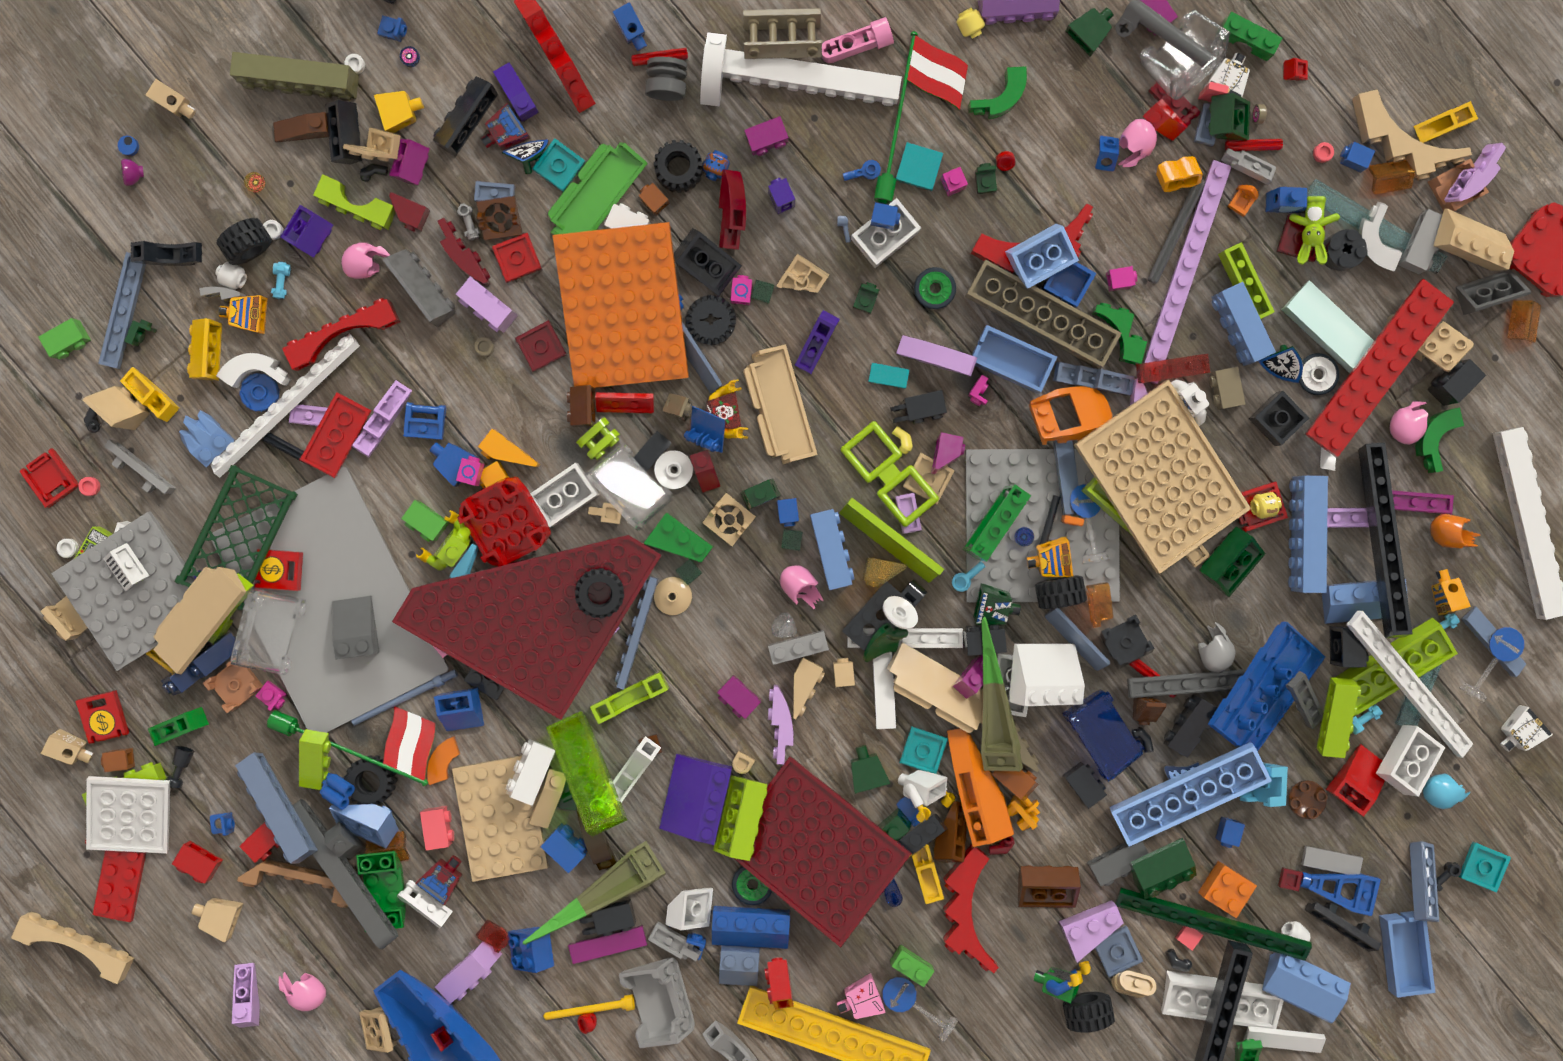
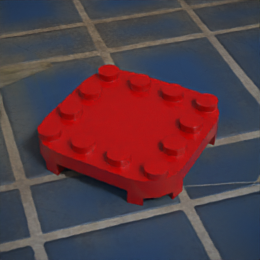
[1509,202,1563,297]
[457,477,551,567]

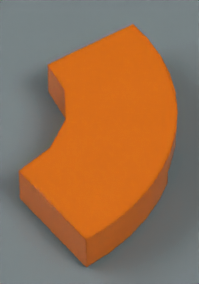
[427,736,460,785]

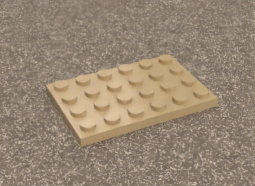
[452,755,549,882]

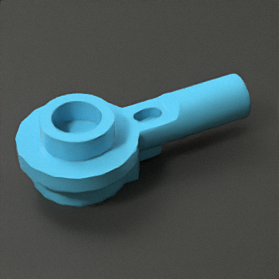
[952,561,986,592]

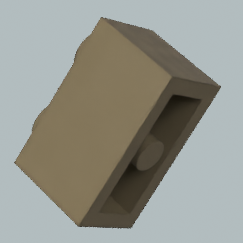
[1209,367,1246,410]

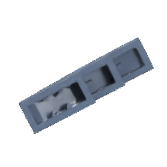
[1053,362,1135,396]

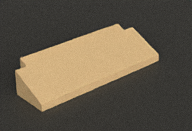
[743,344,817,465]
[153,567,246,674]
[886,642,983,733]

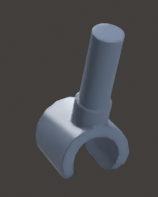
[837,216,851,243]

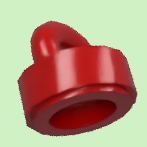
[996,151,1016,171]
[577,1013,597,1034]

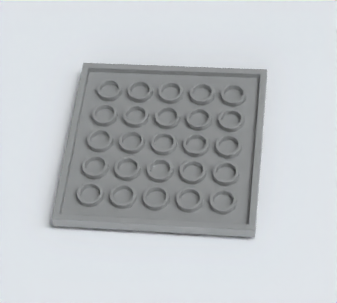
[51,511,195,671]

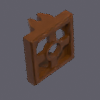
[476,195,523,240]

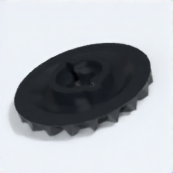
[686,295,736,345]

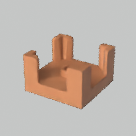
[1428,159,1489,212]
[203,657,263,713]

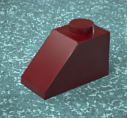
[389,192,430,232]
[690,450,721,492]

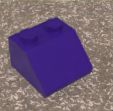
[280,205,334,258]

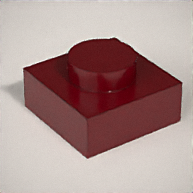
[1278,867,1303,892]

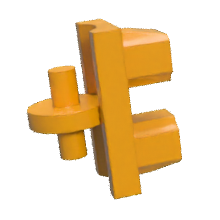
[1007,795,1040,831]

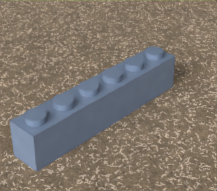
[235,752,318,864]

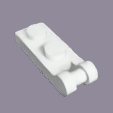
[397,880,453,928]

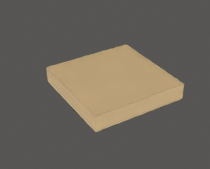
[903,453,955,504]

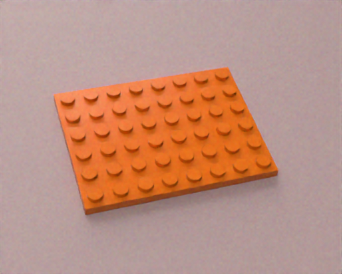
[553,222,689,388]

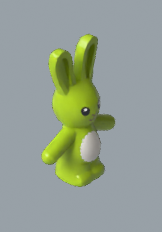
[1289,196,1340,265]

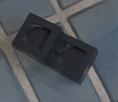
[630,431,671,474]

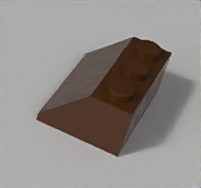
[1018,865,1081,908]

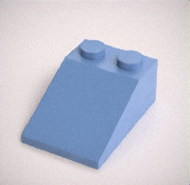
[329,804,399,848]

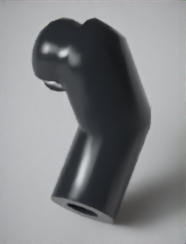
[359,163,388,182]
[1132,727,1154,753]
[1165,949,1192,972]

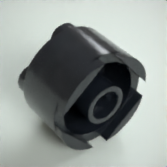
[1323,229,1368,272]

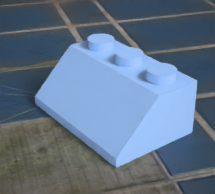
[1005,224,1079,289]

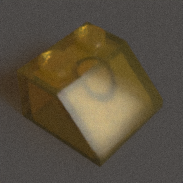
[862,557,907,587]

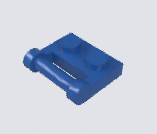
[403,402,446,440]

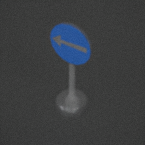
[1070,484,1109,564]
[1459,627,1524,703]
[883,977,958,1042]

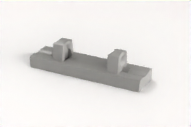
[104,440,176,494]

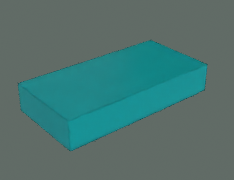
[868,363,909,389]

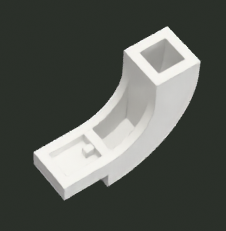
[700,33,727,106]
[1359,201,1402,271]
[216,353,291,388]

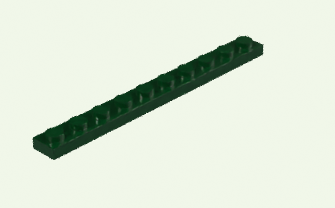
[1115,888,1312,961]

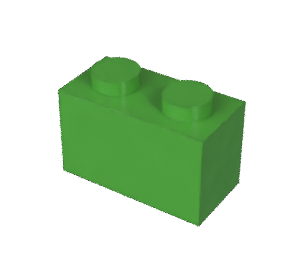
[38,318,91,360]
[401,500,450,542]
[890,944,934,987]

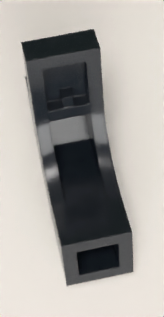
[131,241,202,266]

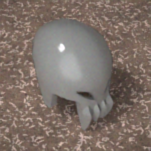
[1198,622,1236,672]

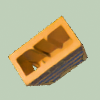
[219,295,267,334]
[1026,537,1073,577]
[1431,569,1471,616]

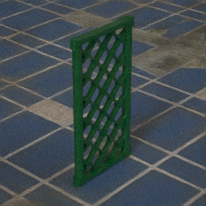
[174,465,298,610]

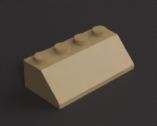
[1433,209,1514,271]

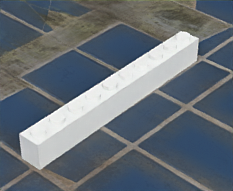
[722,49,902,106]
[1493,427,1563,620]

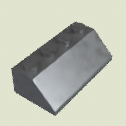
[383,249,456,327]

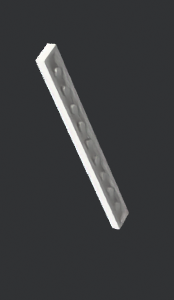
[210,333,360,478]
[1346,611,1473,758]

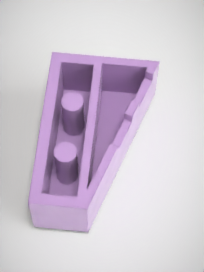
[456,276,518,333]
[1059,900,1124,963]

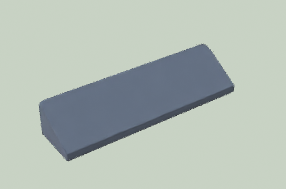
[682,322,723,393]
[1053,440,1081,515]
[1461,606,1526,677]
[1045,608,1110,671]
[1410,841,1439,922]

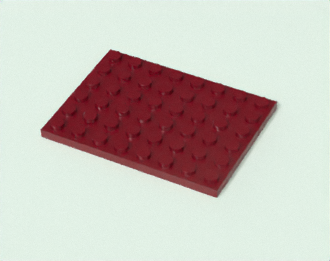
[734,756,912,948]

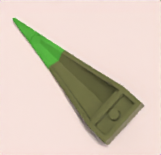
[981,617,1023,771]
[523,841,666,945]

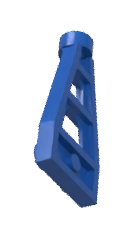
[1300,872,1381,916]

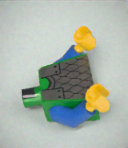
[1034,961,1091,1003]

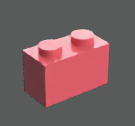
[420,806,454,850]

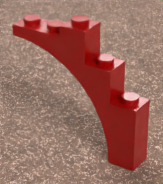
[514,0,596,113]
[970,203,1093,274]
[943,844,999,973]

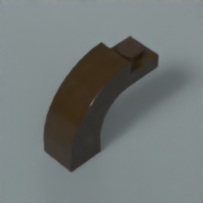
[576,801,617,871]

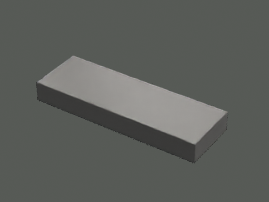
[1301,846,1363,874]

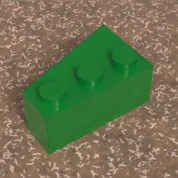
[643,512,714,562]

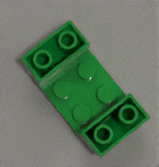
[356,850,406,932]

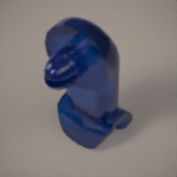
[884,877,903,907]

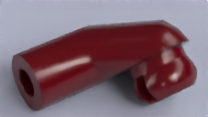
[989,836,1015,855]

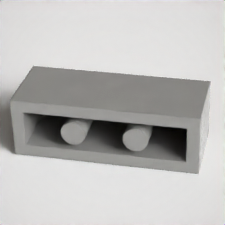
[1398,209,1442,274]
[768,630,829,665]

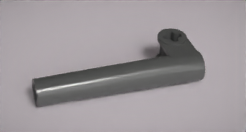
[1116,0,1213,67]

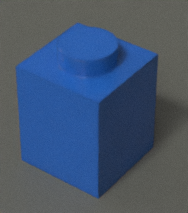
[1340,142,1375,173]
[870,202,901,230]
[777,498,799,527]
[1215,816,1245,848]

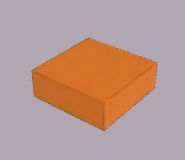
[1061,515,1084,526]

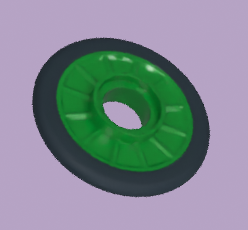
[914,267,956,309]
[732,866,772,905]

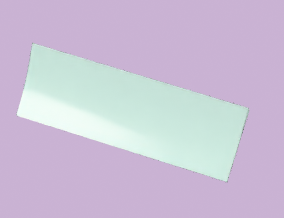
[1281,280,1374,373]

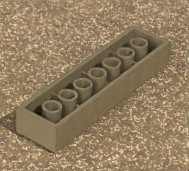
[965,259,1122,369]

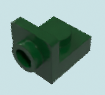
[975,163,997,194]
[853,282,880,314]
[124,319,157,347]

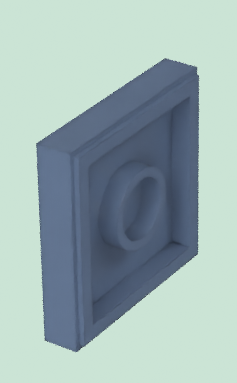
[1095,925,1143,977]

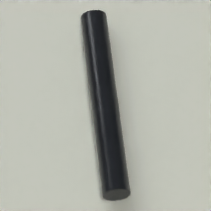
[1039,495,1061,545]

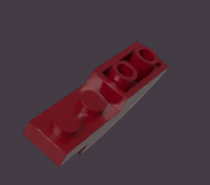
[719,169,746,250]
[437,218,491,286]

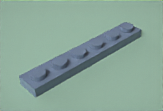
[98,252,146,369]
[615,576,659,690]

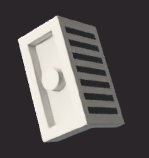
[103,543,149,591]

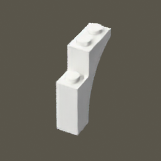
[594,736,661,820]

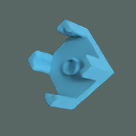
[1240,762,1288,807]

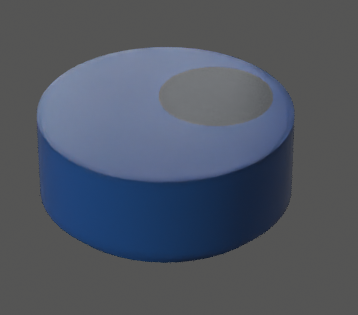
[118,136,139,156]

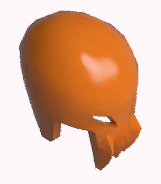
[1430,514,1481,549]

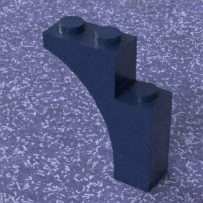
[161,632,243,695]

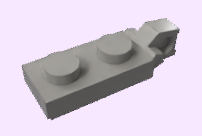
[1221,148,1276,185]
[648,921,701,961]

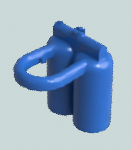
[320,772,355,810]

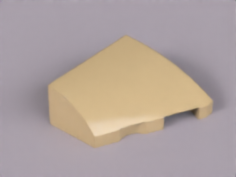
[777,254,829,293]

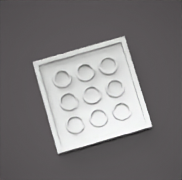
[86,776,170,853]

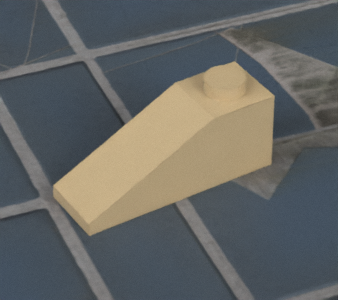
[529,768,568,829]

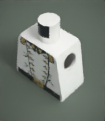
[1203,53,1250,97]
[1500,705,1553,752]

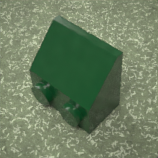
[1208,93,1250,141]

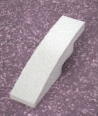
[873,652,896,729]

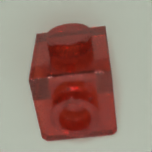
[476,919,509,953]

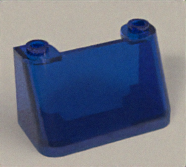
[1062,689,1144,782]

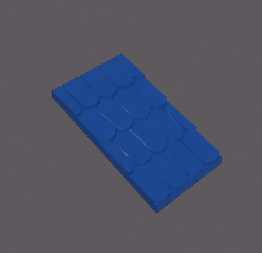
[1208,622,1326,752]

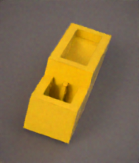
[1413,101,1478,143]
[120,367,180,422]
[912,845,944,904]

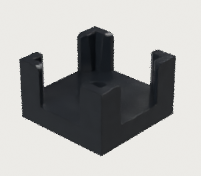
[1100,614,1155,669]

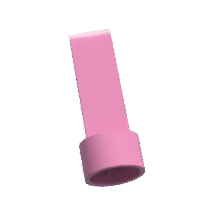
[822,17,894,63]

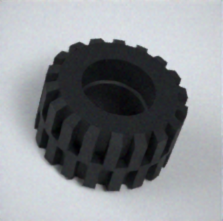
[654,140,703,193]
[216,218,272,265]
[575,568,624,619]
[1035,575,1087,610]
[344,755,397,805]
[1062,992,1115,1033]

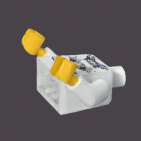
[898,770,955,822]

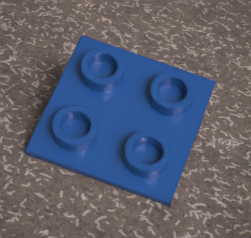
[684,406,725,453]

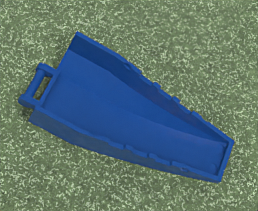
[373,970,501,1061]

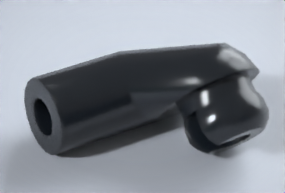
[84,407,100,433]

